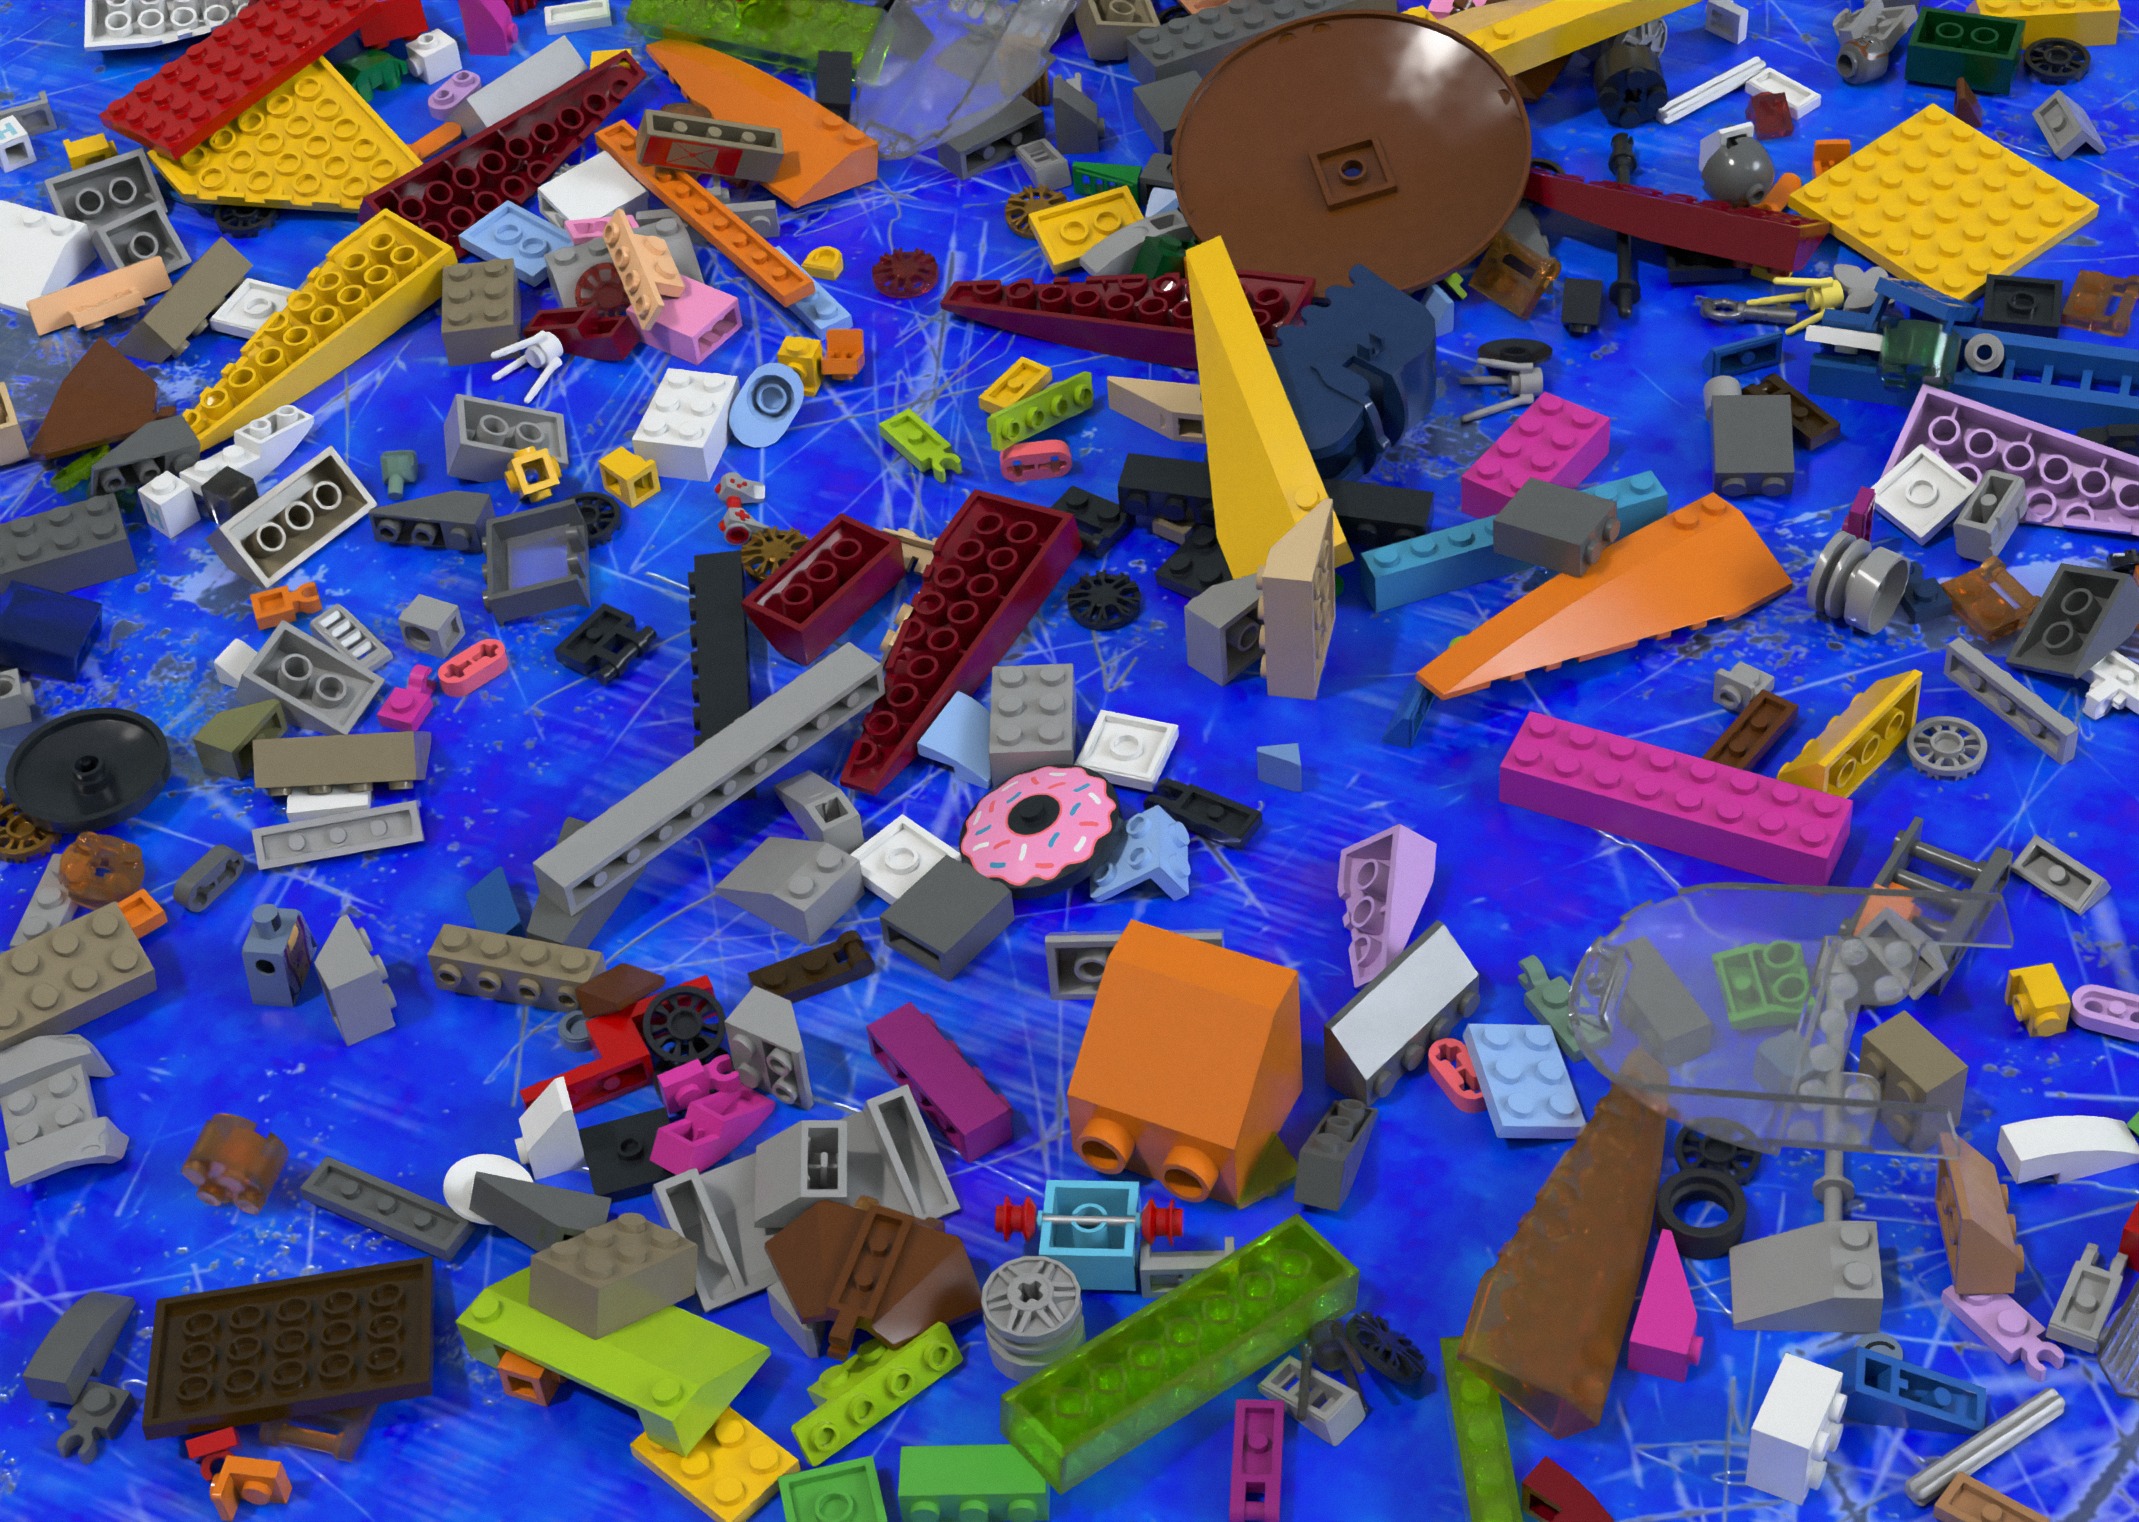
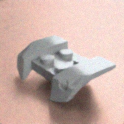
[0,1034,129,1188]

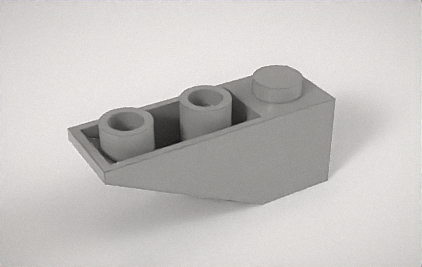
[773,770,864,854]

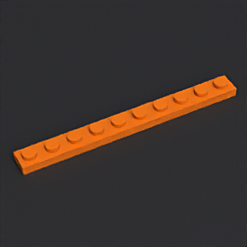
[594,119,815,308]

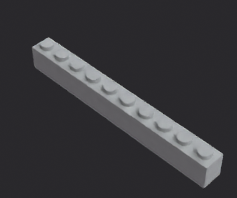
[532,642,886,917]

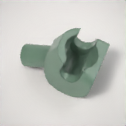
[380,450,418,500]

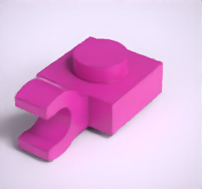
[376,664,437,731]
[657,1054,741,1115]

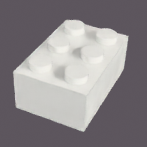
[632,368,740,482]

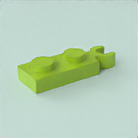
[879,408,962,483]

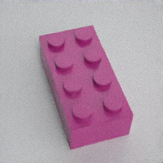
[1461,392,1610,519]

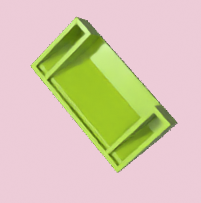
[455,1266,772,1457]

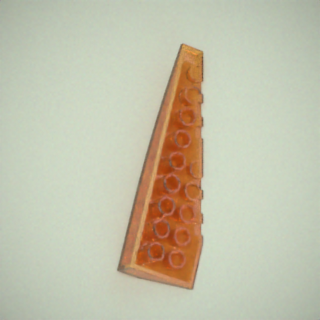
[1456,1047,1669,1440]

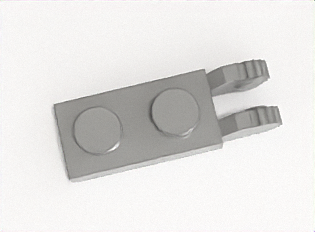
[2046,1242,2128,1354]

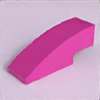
[650,1084,776,1175]

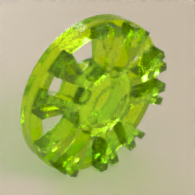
[49,445,112,494]

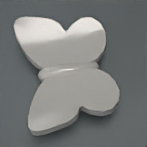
[1833,264,1895,314]

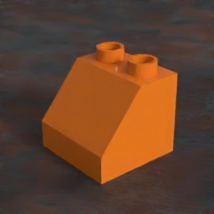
[1067,919,1303,1207]

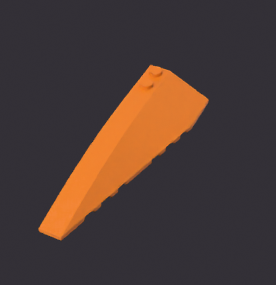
[646,37,879,208]
[1415,492,1793,700]

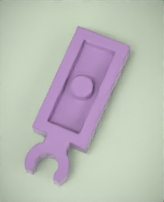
[1941,1284,2065,1383]

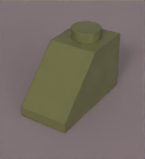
[193,699,288,781]

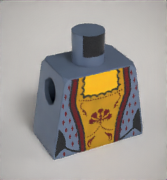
[242,903,318,1007]

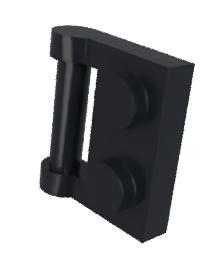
[1050,485,1136,559]

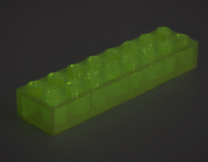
[625,0,895,86]
[1000,1213,1360,1495]

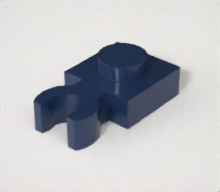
[1900,561,1953,624]

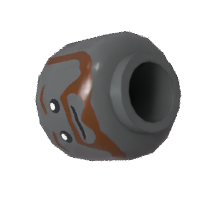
[1836,36,1889,85]

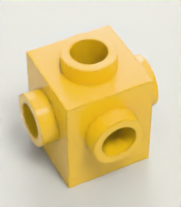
[504,446,562,503]

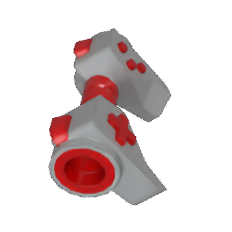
[714,472,769,546]

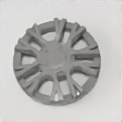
[1906,716,1987,781]

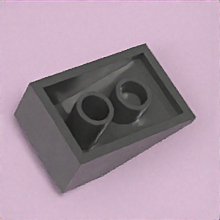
[2005,563,2139,679]

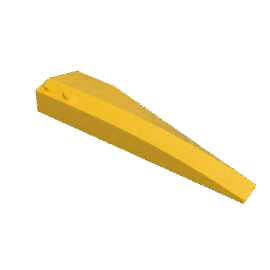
[1435,0,1703,76]
[182,208,458,452]
[1185,235,1355,579]

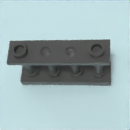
[1837,816,2013,996]

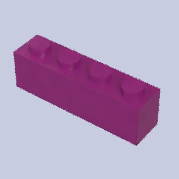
[866,1001,1013,1164]

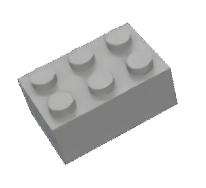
[989,663,1077,788]

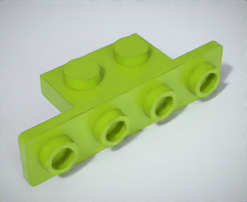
[987,371,1094,452]
[791,1322,963,1467]

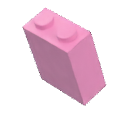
[626,274,743,366]

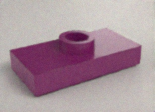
[1841,486,1876,542]

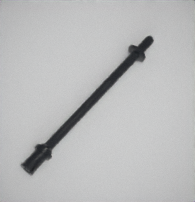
[1608,132,1641,320]

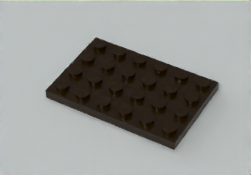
[142,1256,436,1441]

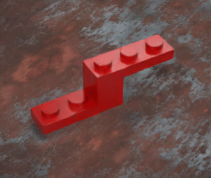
[519,974,716,1114]

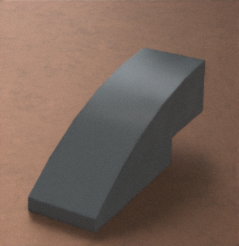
[22,1291,136,1405]

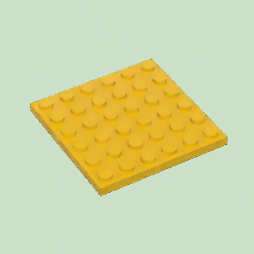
[1788,103,2099,303]

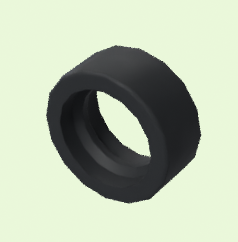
[1655,1168,1747,1259]

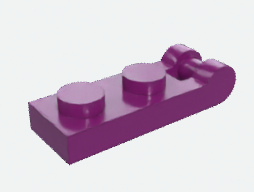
[1229,1399,1285,1522]

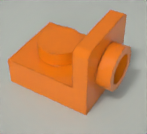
[210,1455,292,1522]

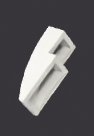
[1997,1115,2139,1184]

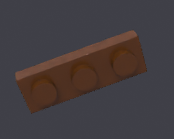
[1702,689,1799,772]

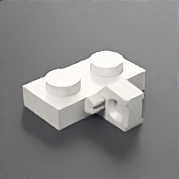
[2080,650,2139,720]

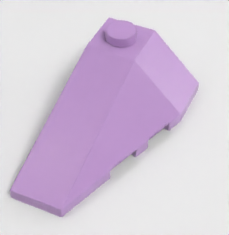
[1337,824,1437,991]

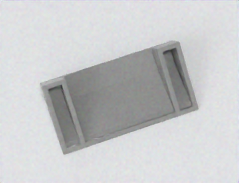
[652,1084,961,1313]

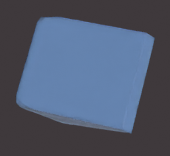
[1420,283,1454,337]
[1256,743,1302,792]

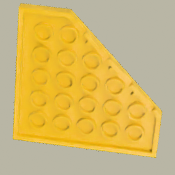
[147,55,424,213]

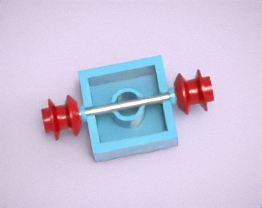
[995,1180,1184,1291]

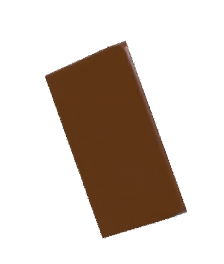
[575,963,666,1019]

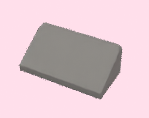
[2011,834,2111,916]

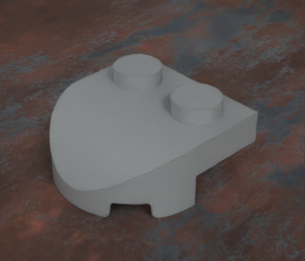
[1833,0,1918,52]

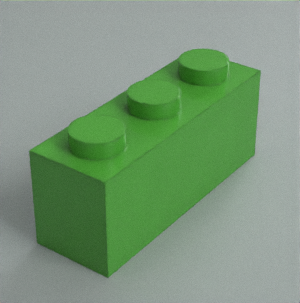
[898,1443,1050,1522]

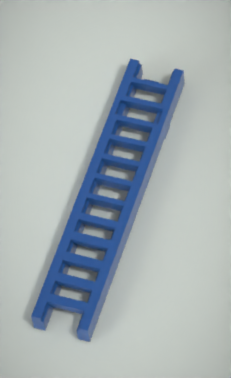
[1808,308,2139,431]

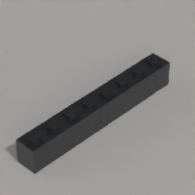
[1117,453,1434,547]
[688,550,757,801]

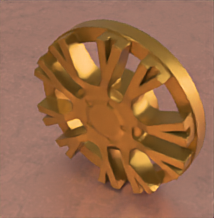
[1005,184,1069,240]
[741,526,810,583]
[0,804,62,863]

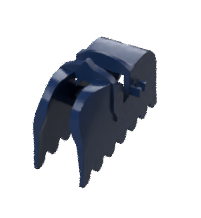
[1200,264,1437,482]

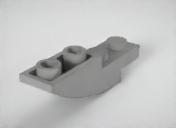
[1079,210,1195,276]

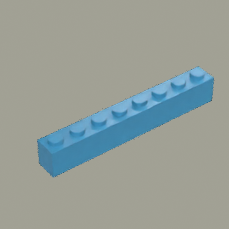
[1360,470,1668,613]

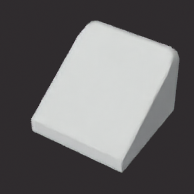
[214,638,258,689]

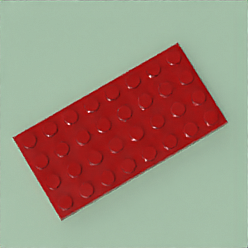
[98,0,383,161]

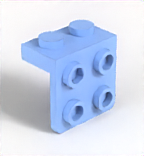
[1090,805,1190,902]

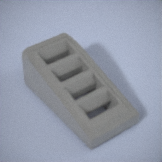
[1014,138,1072,191]
[310,604,393,672]
[1257,1355,1365,1446]

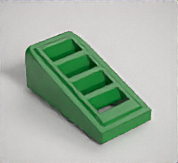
[1072,161,1142,209]

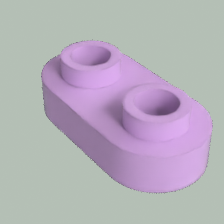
[428,70,482,120]
[2069,984,2139,1042]

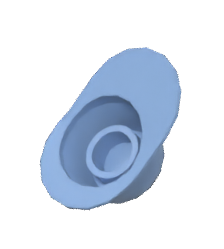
[729,363,804,448]

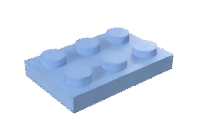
[458,200,575,287]
[1463,1023,1587,1139]

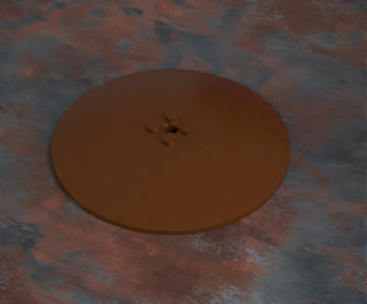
[1171,9,1532,303]

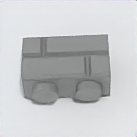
[1953,469,2028,564]

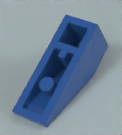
[1827,1346,1986,1436]

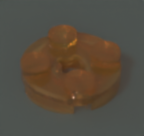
[58,831,145,910]

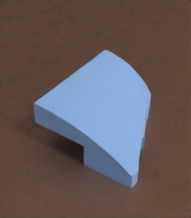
[917,691,992,789]

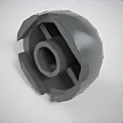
[1701,137,1775,209]

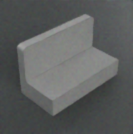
[2032,89,2107,161]

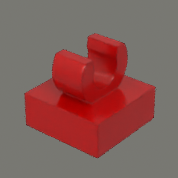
[185,1426,243,1482]

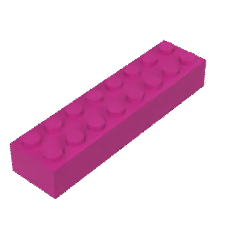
[1499,711,1853,894]

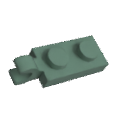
[1518,955,1612,1063]

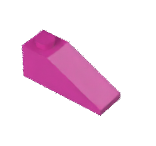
[458,0,518,56]
[1628,1229,1704,1383]

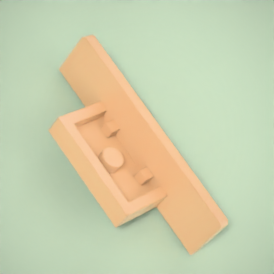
[603,209,685,331]
[26,255,172,336]

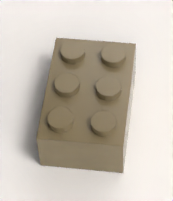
[441,258,521,367]
[529,1212,698,1340]

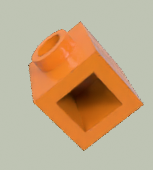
[497,1350,568,1407]

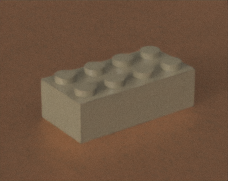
[0,901,157,1051]

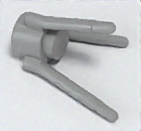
[1459,358,1543,422]

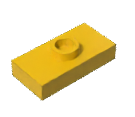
[978,357,1053,414]

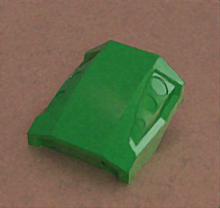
[333,49,409,103]

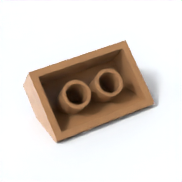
[1934,1129,2024,1294]

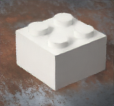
[1745,1353,1848,1506]

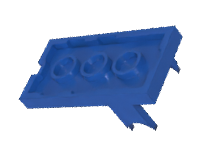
[1864,277,1981,359]

